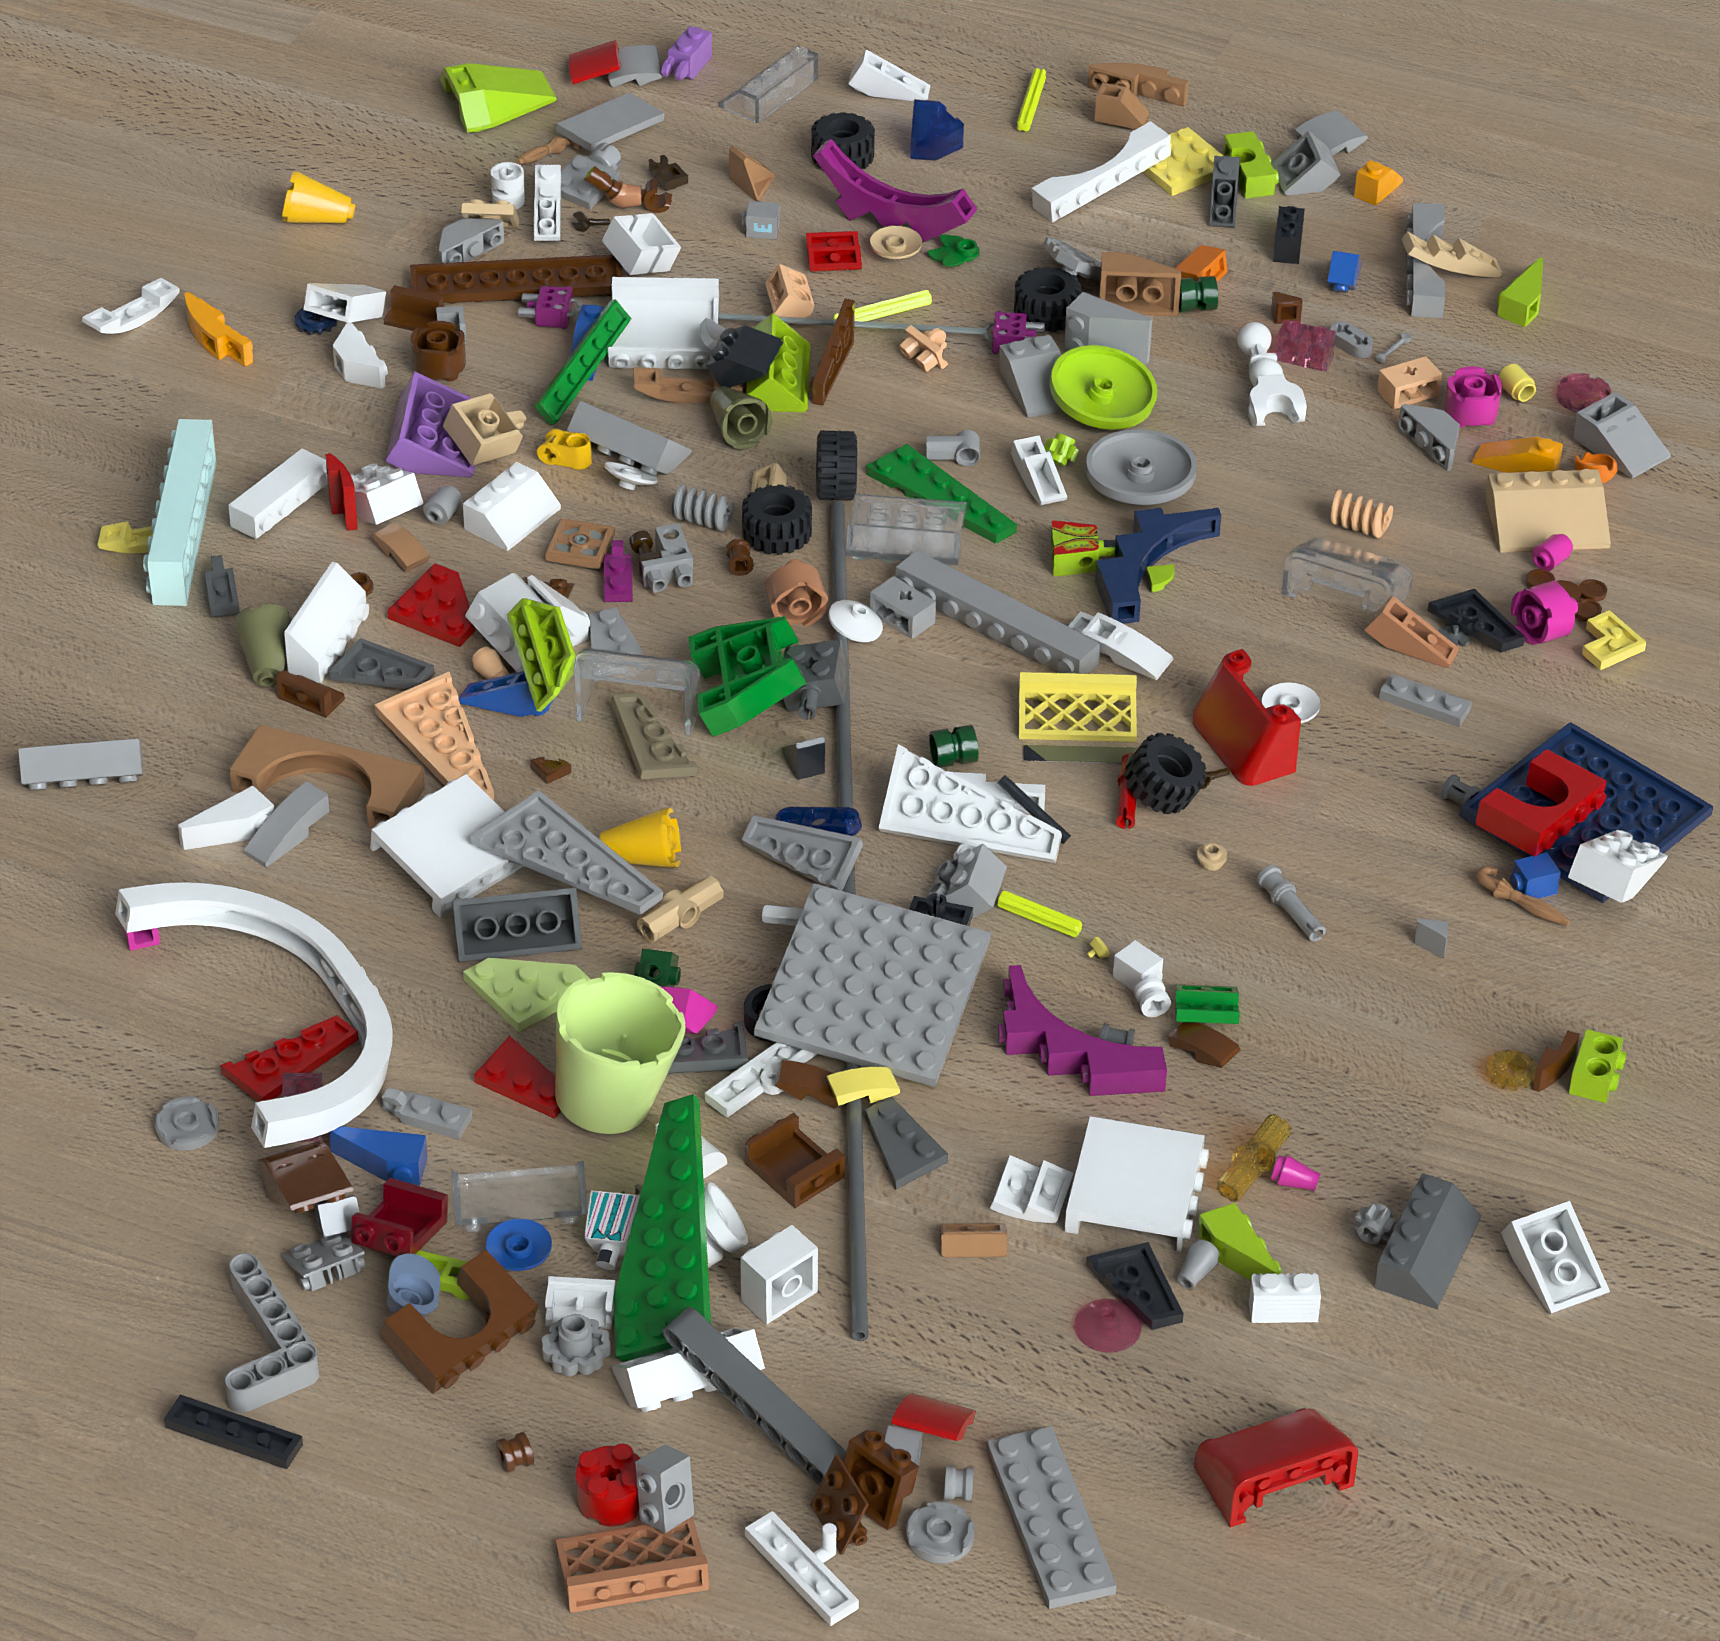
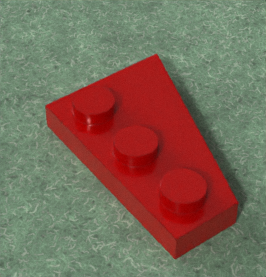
[474,1035,561,1119]

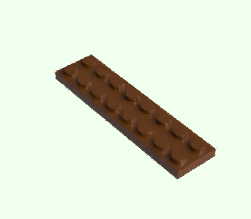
[410,255,623,304]

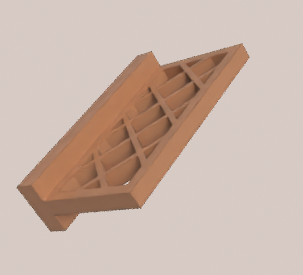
[555,1517,709,1613]

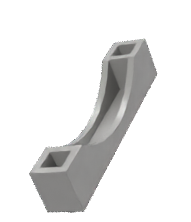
[1406,203,1445,318]

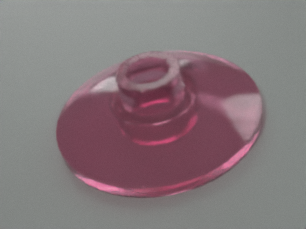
[1075,1299,1142,1353]

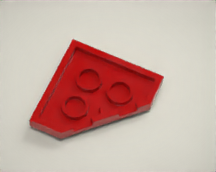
[387,563,476,647]

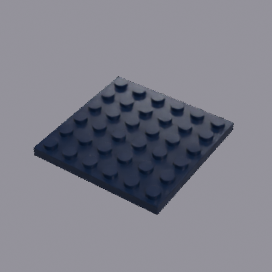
[1459,722,1713,903]

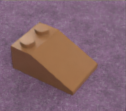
[1099,252,1181,317]

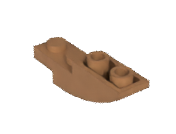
[1088,63,1189,107]

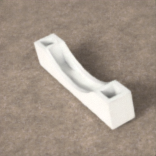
[1032,121,1171,223]

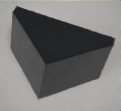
[781,737,825,780]

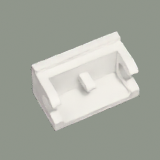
[545,1276,616,1330]

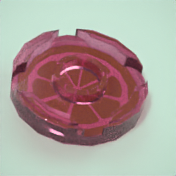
[1556,373,1611,412]

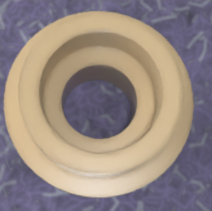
[1197,843,1227,871]

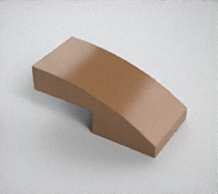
[372,522,430,572]

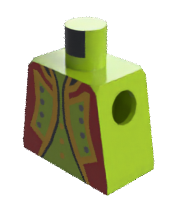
[1051,520,1115,576]

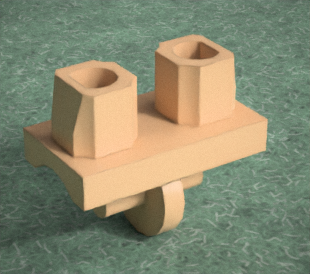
[899,325,948,372]

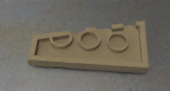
[611,693,699,780]

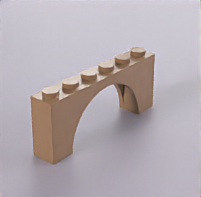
[229,725,425,828]

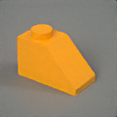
[1354,160,1403,206]

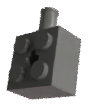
[783,639,850,720]

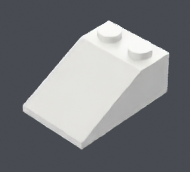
[1501,1201,1610,1314]

